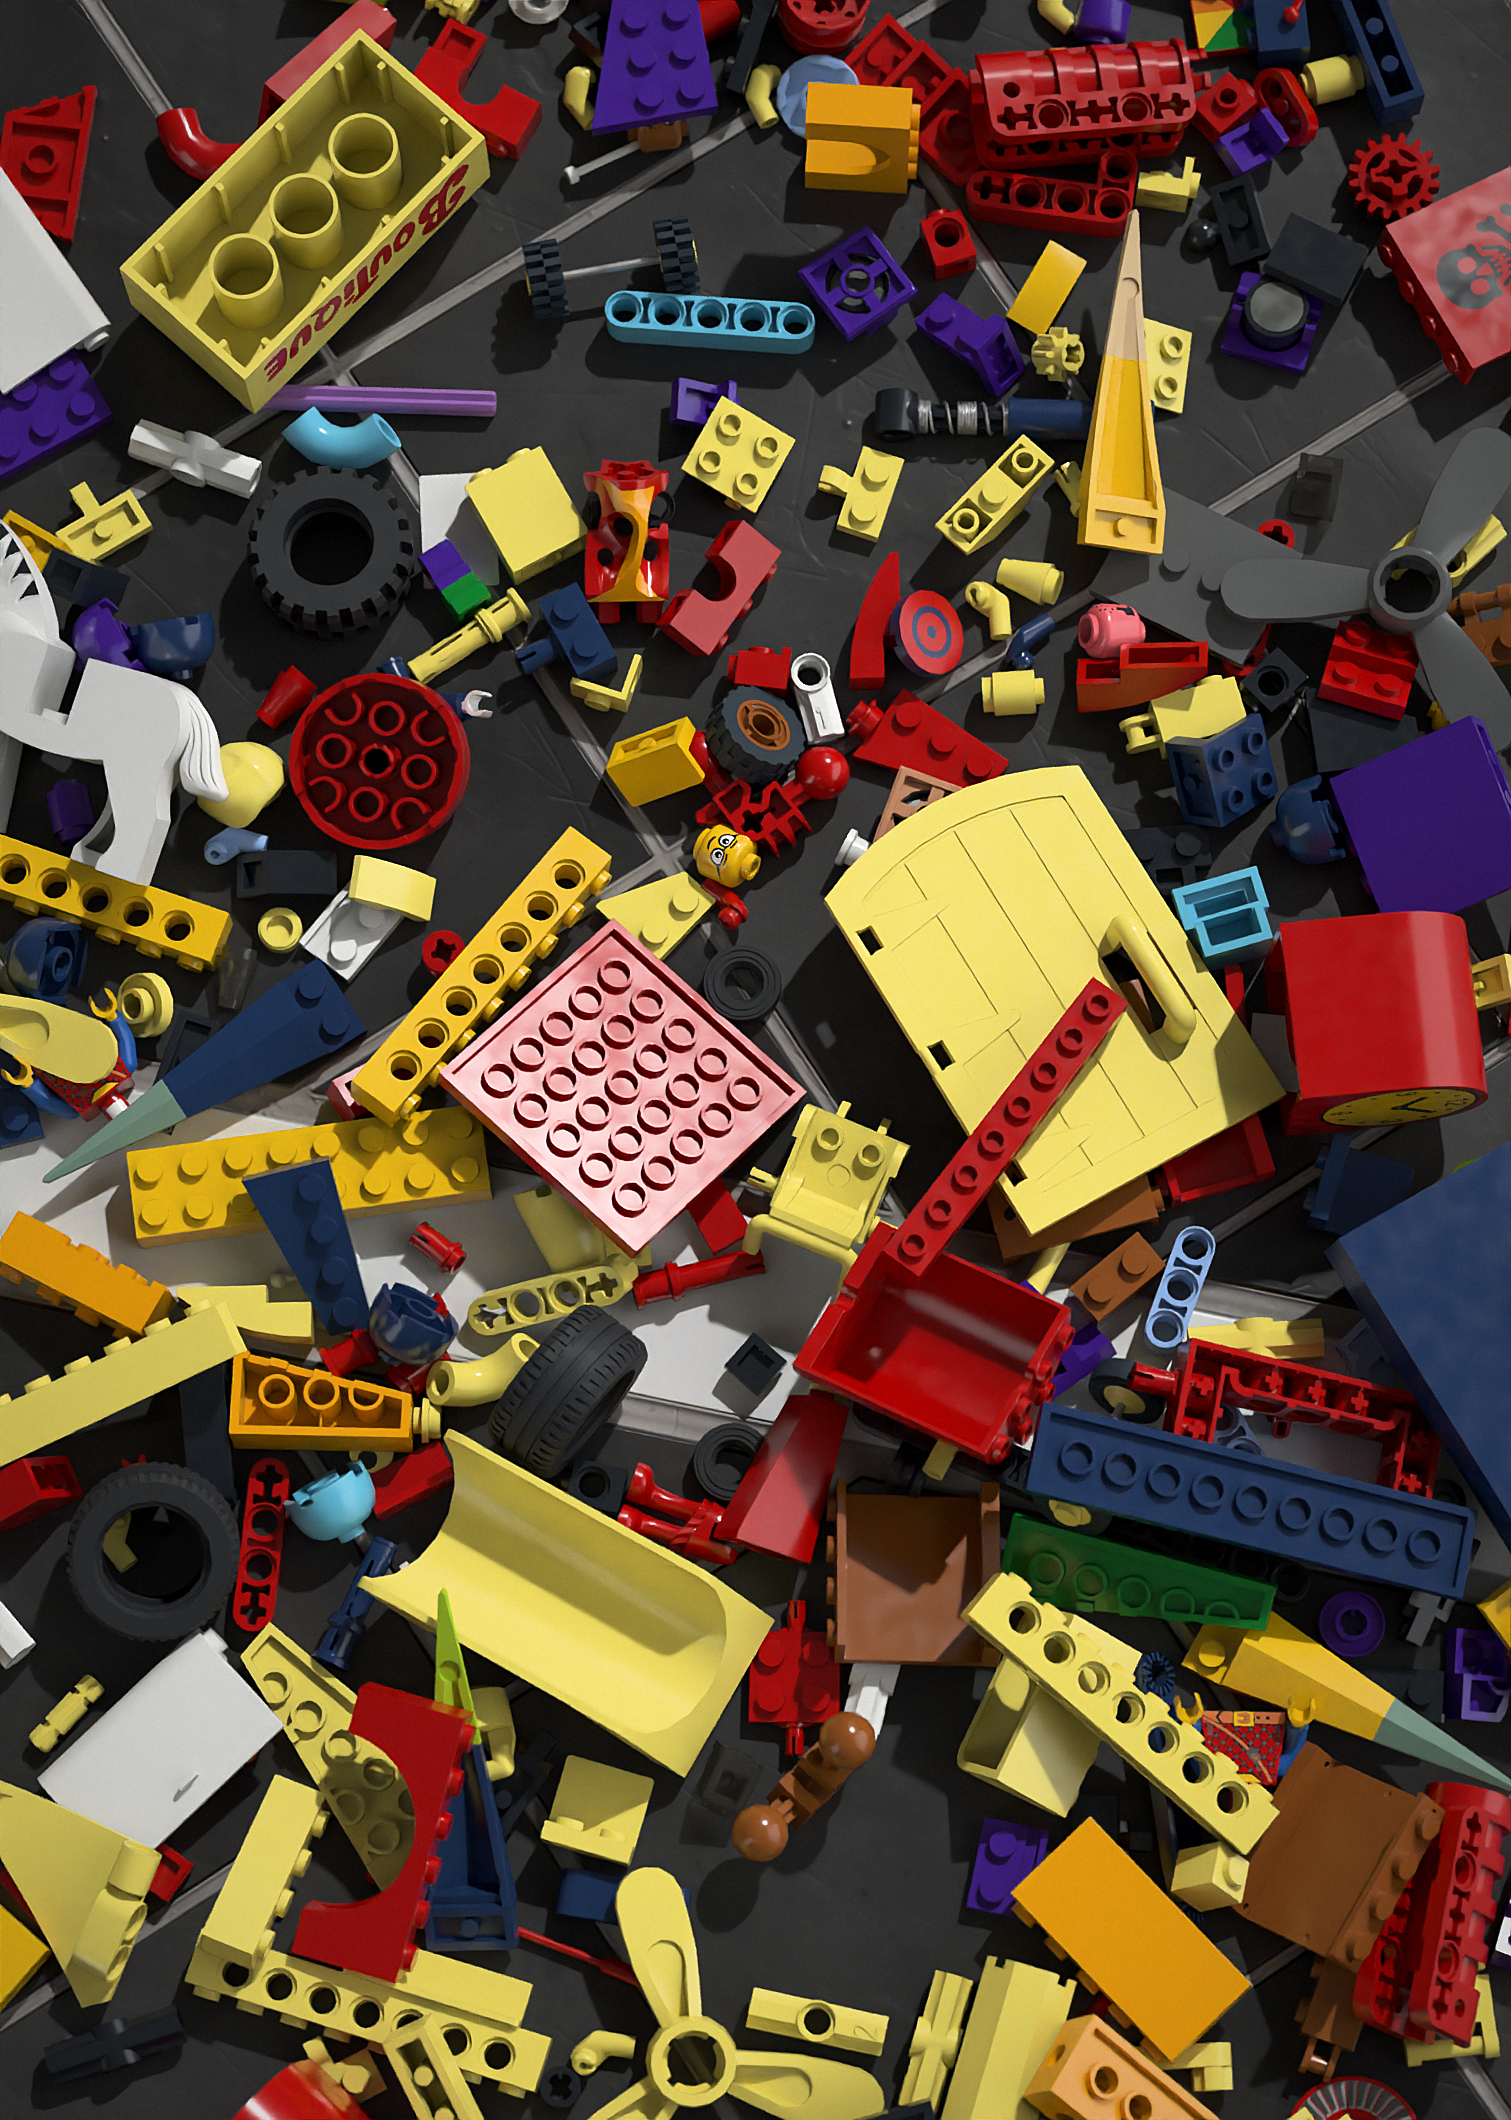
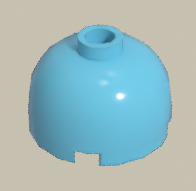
[283,1459,376,1543]

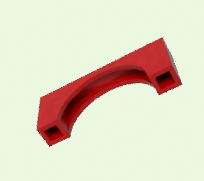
[291,1681,476,1983]

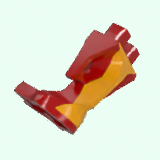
[584,460,669,623]

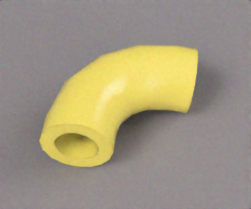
[426,1333,540,1407]

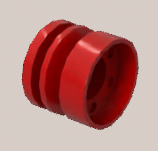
[776,0,871,57]

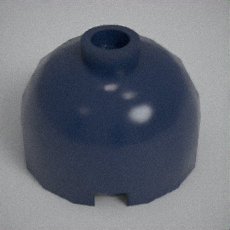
[127,612,216,681]
[1270,775,1348,865]
[4,917,88,1006]
[367,1282,459,1367]

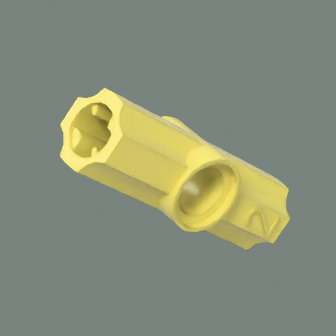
[1187,1317,1324,1361]
[898,1970,973,2116]
[746,1987,889,2057]

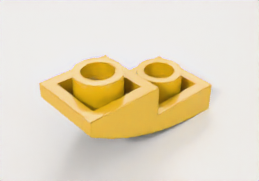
[1006,240,1087,335]

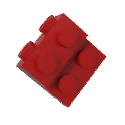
[1317,620,1419,721]

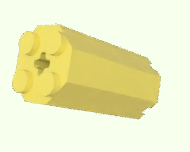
[940,1956,1076,2120]

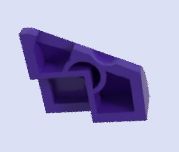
[1443,1628,1511,1722]

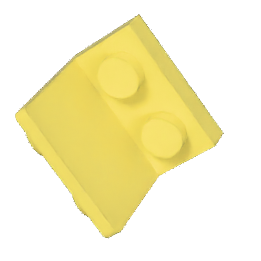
[540,1755,654,1868]

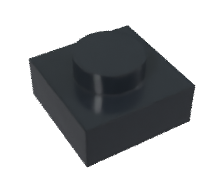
[724,1332,787,1397]

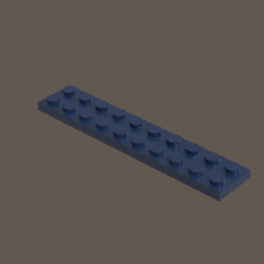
[1022,1401,1478,1601]

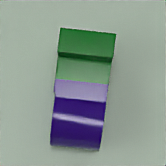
[417,539,491,628]

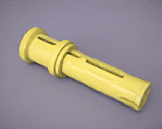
[407,587,533,685]

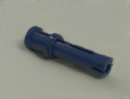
[311,1536,399,1673]

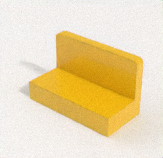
[605,716,705,807]

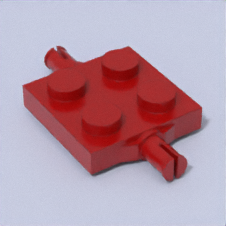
[749,1600,841,1756]

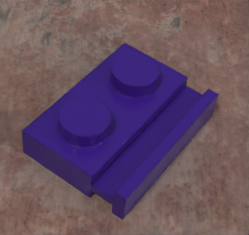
[966,1817,1049,1919]

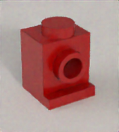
[727,646,792,701]

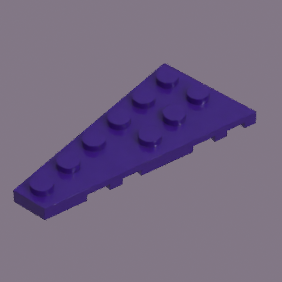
[592,0,719,136]

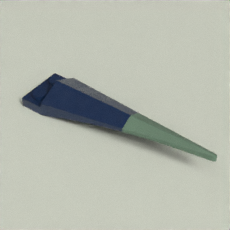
[42,957,367,1184]

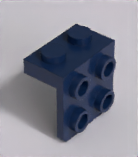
[1302,1132,1414,1237]

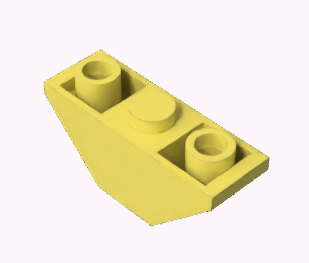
[935,434,1055,555]

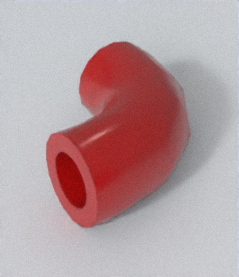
[156,108,246,182]

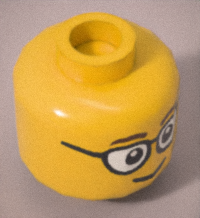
[693,823,761,888]

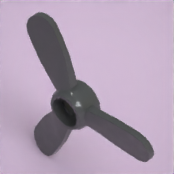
[1220,427,1511,755]

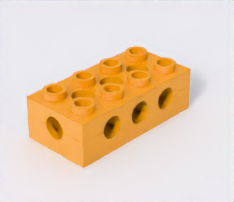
[1023,2014,1220,2120]

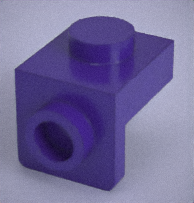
[1212,107,1289,178]
[669,377,740,430]

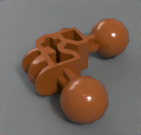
[731,1711,876,1862]

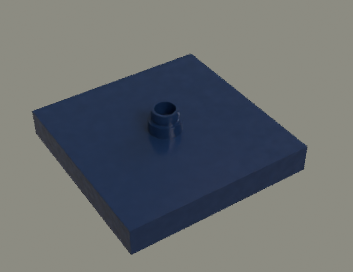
[1324,1140,1511,1554]

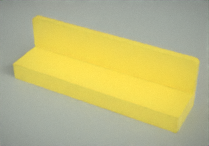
[342,1949,534,2028]

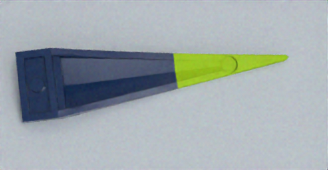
[424,1587,520,1951]

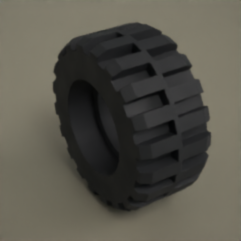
[246,466,416,640]

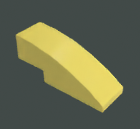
[177,1285,315,1344]

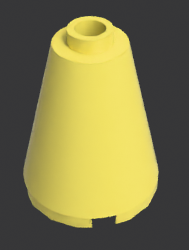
[513,1184,605,1298]

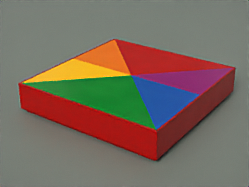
[1188,0,1254,58]

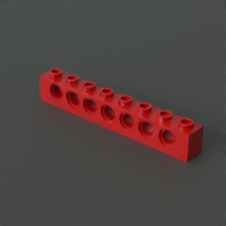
[877,977,1129,1291]

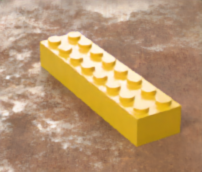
[126,1105,493,1249]

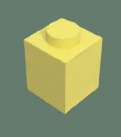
[1171,1841,1249,1912]

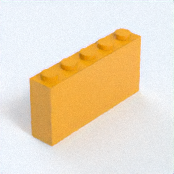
[1011,1817,1251,2065]

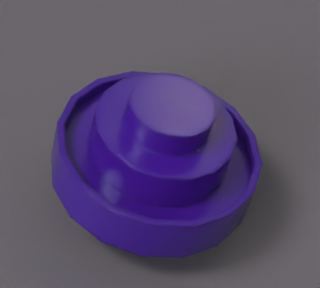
[1318,1591,1386,1659]

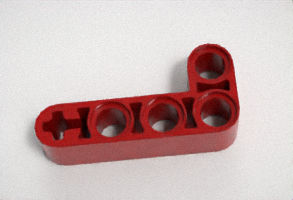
[965,147,1138,239]

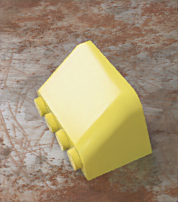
[957,1611,1142,1818]

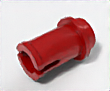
[408,1221,467,1275]

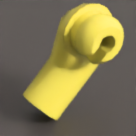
[1037,0,1076,36]
[745,64,782,129]
[563,66,596,130]
[965,582,1012,640]
[571,2030,636,2076]

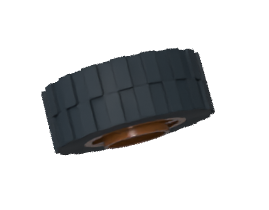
[705,685,805,785]

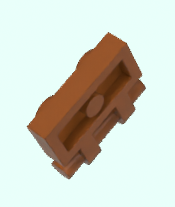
[1447,582,1511,667]

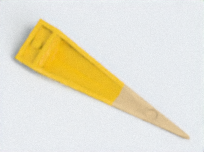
[1077,209,1166,556]

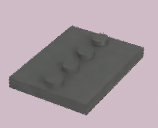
[1089,486,1304,670]

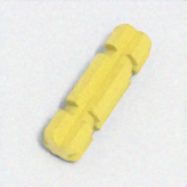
[29,1674,105,1753]

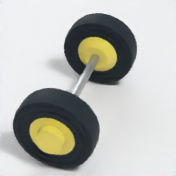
[1033,1358,1167,1535]

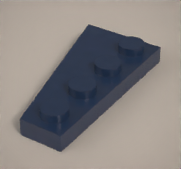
[242,1155,370,1337]

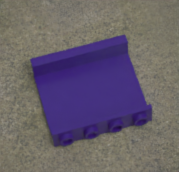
[1329,715,1511,914]

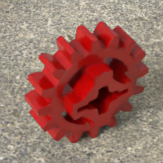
[1347,133,1440,226]

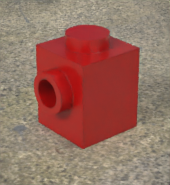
[1190,72,1258,145]

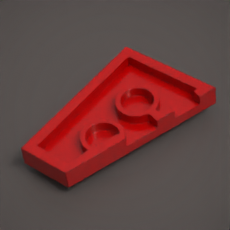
[853,688,1010,788]

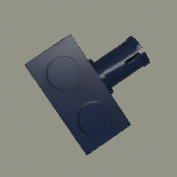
[514,582,618,683]

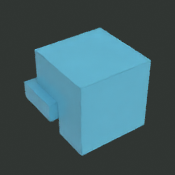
[1171,866,1273,971]

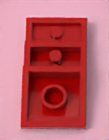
[843,13,1005,187]

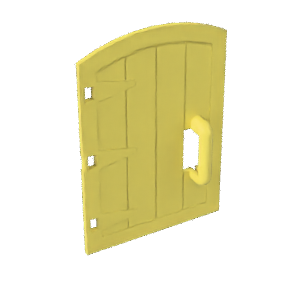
[824,765,1287,1237]

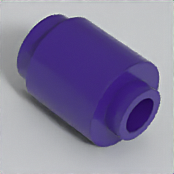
[45,779,96,847]

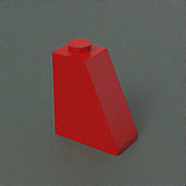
[0,1455,85,1534]

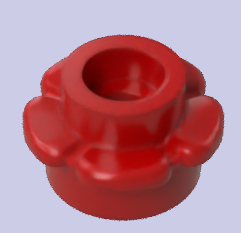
[845,700,884,740]

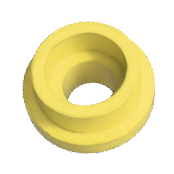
[413,1398,442,1443]

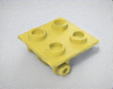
[1143,318,1192,414]
[681,396,795,513]

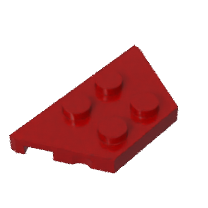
[0,85,98,245]

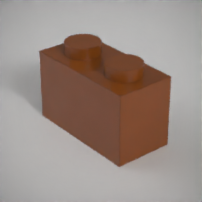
[1067,1231,1166,1329]

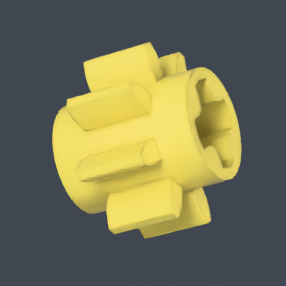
[1031,327,1084,381]

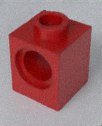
[919,208,977,282]

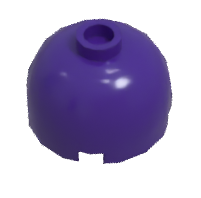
[72,597,150,676]

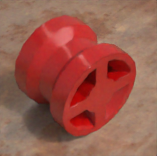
[422,930,465,979]

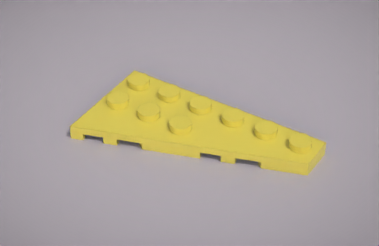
[240,1622,415,1892]

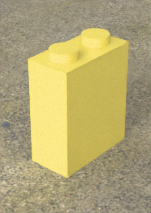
[464,446,588,586]

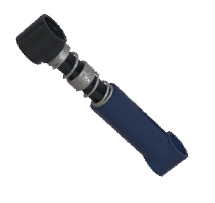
[874,388,1155,444]

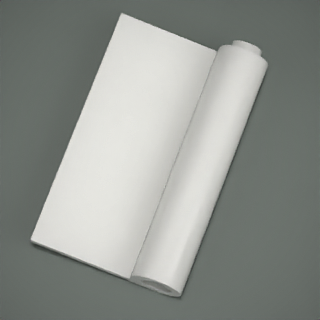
[0,167,111,395]
[37,1627,286,1850]

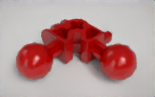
[688,731,850,858]

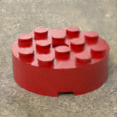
[289,673,471,850]

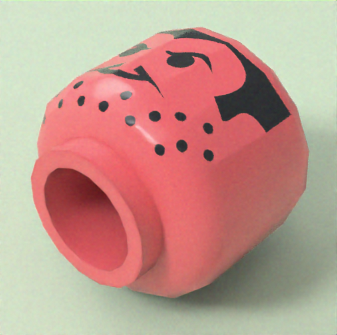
[1078,604,1146,659]

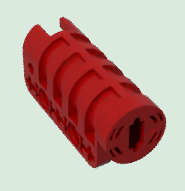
[1352,1782,1511,2048]

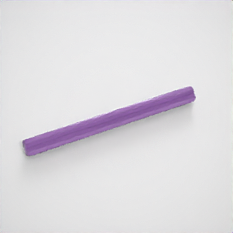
[242,384,497,416]

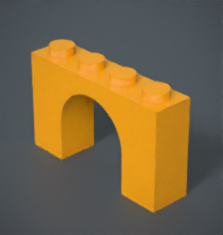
[805,82,920,194]

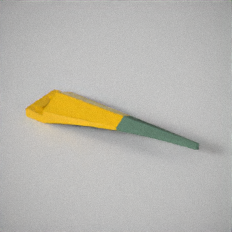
[1181,1611,1511,1793]

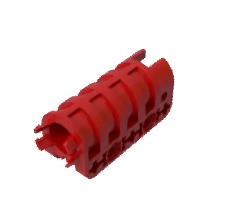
[968,38,1211,171]

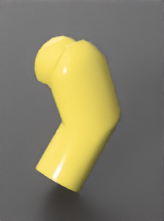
[103,1512,139,1573]

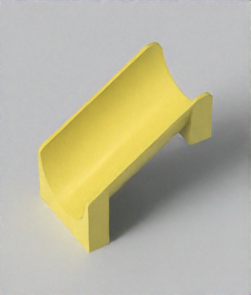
[357,1429,775,1778]

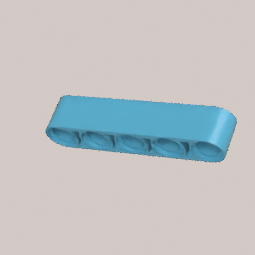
[605,291,815,354]

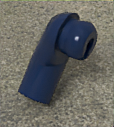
[1005,613,1056,671]

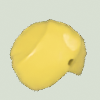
[197,742,288,829]

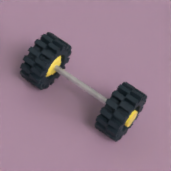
[522,215,700,321]

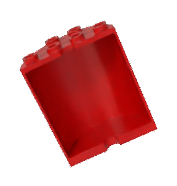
[792,1221,1076,1465]

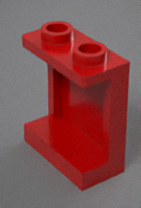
[1153,1113,1276,1208]

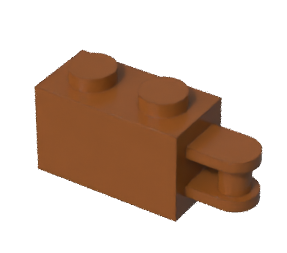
[1293,1954,1383,2083]

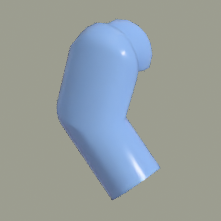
[204,827,269,865]

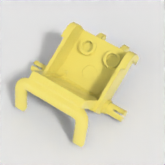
[742,1100,911,1291]

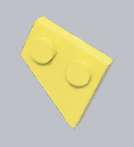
[595,871,717,961]

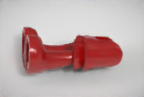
[617,1462,739,1565]

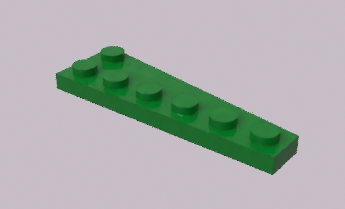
[1001,1513,1278,1631]

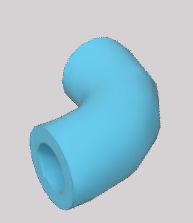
[281,406,401,470]

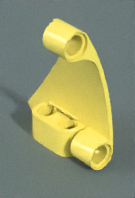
[0,1780,162,2008]

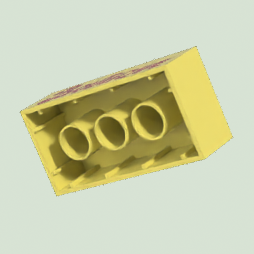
[119,28,490,415]

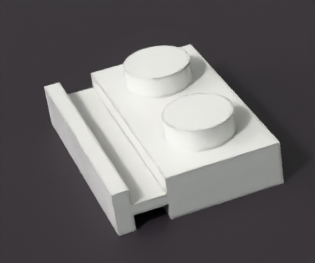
[299,880,404,984]

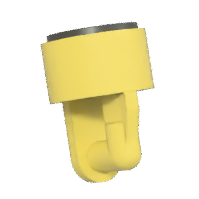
[469,1684,516,1781]

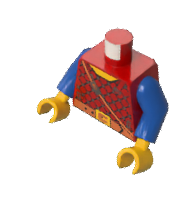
[1,988,138,1122]
[1173,1692,1315,1812]

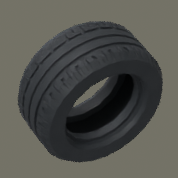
[487,1304,648,1478]
[66,1462,240,1642]

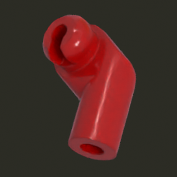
[701,878,749,930]

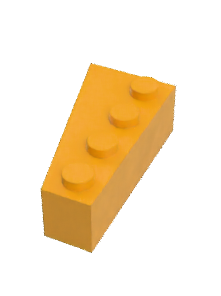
[0,1210,177,1344]
[229,1351,414,1453]

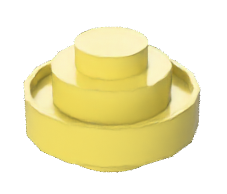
[117,973,173,1038]

